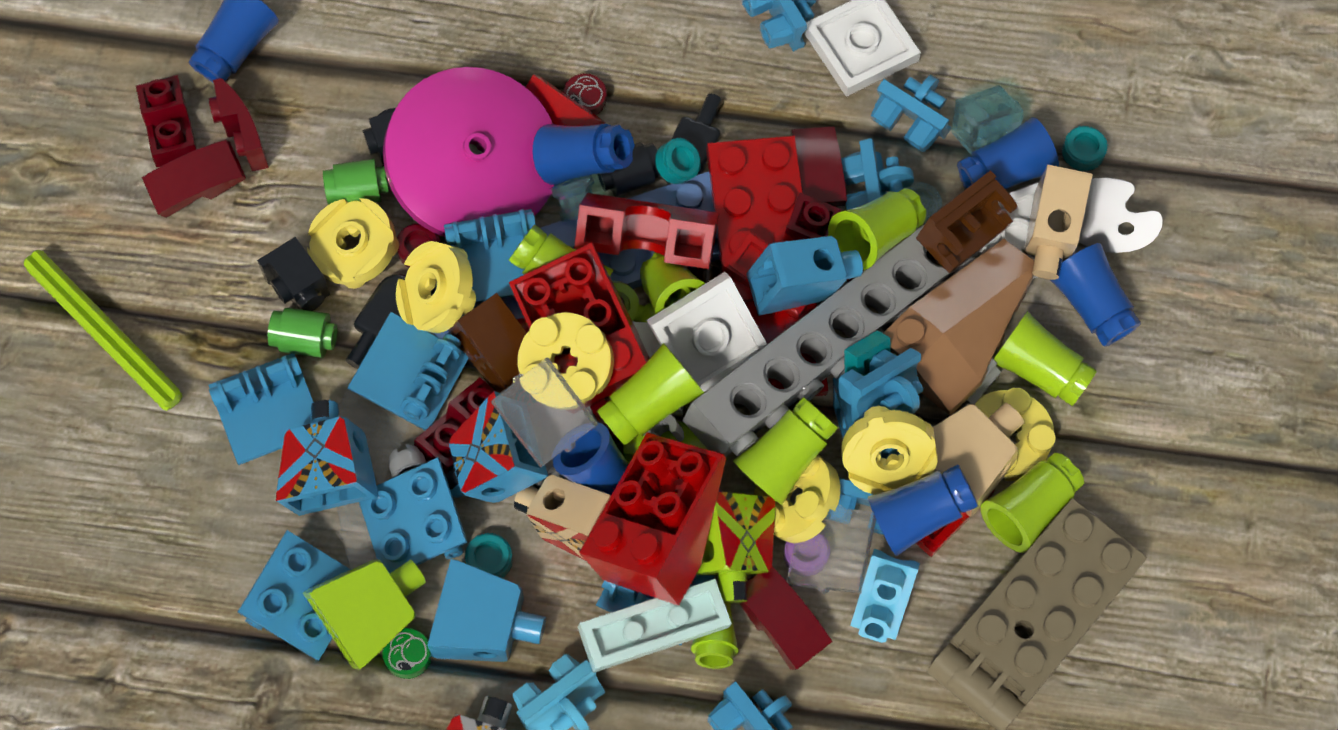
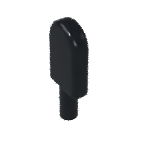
[671,93,723,175]
[346,274,406,369]

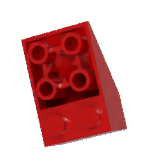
[509,242,650,413]
[579,433,726,606]

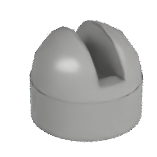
[388,444,427,478]

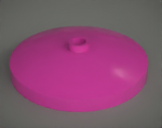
[383,67,555,238]

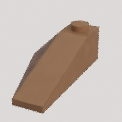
[883,239,1034,416]

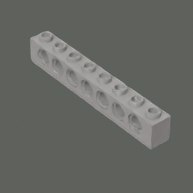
[682,224,982,457]

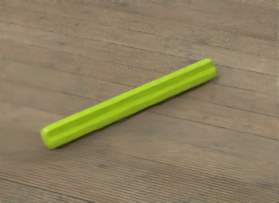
[23,250,183,411]

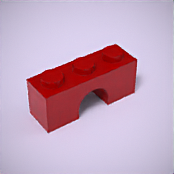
[574,193,719,269]

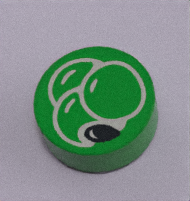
[382,628,432,679]

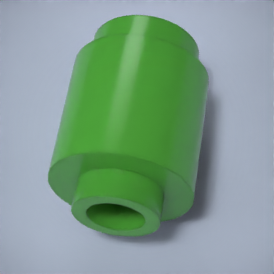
[323,159,389,205]
[268,308,338,358]

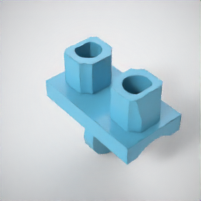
[850,549,920,643]
[512,654,605,730]

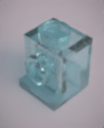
[951,85,1023,154]

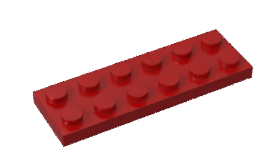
[706,135,828,396]

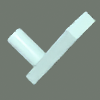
[577,579,732,673]

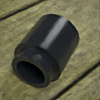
[597,142,661,197]

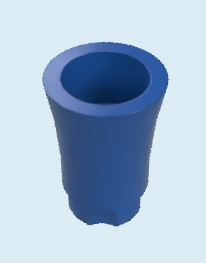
[189,0,279,82]
[957,117,1059,189]
[532,124,635,185]
[1049,243,1141,347]
[553,422,629,496]
[867,465,978,557]

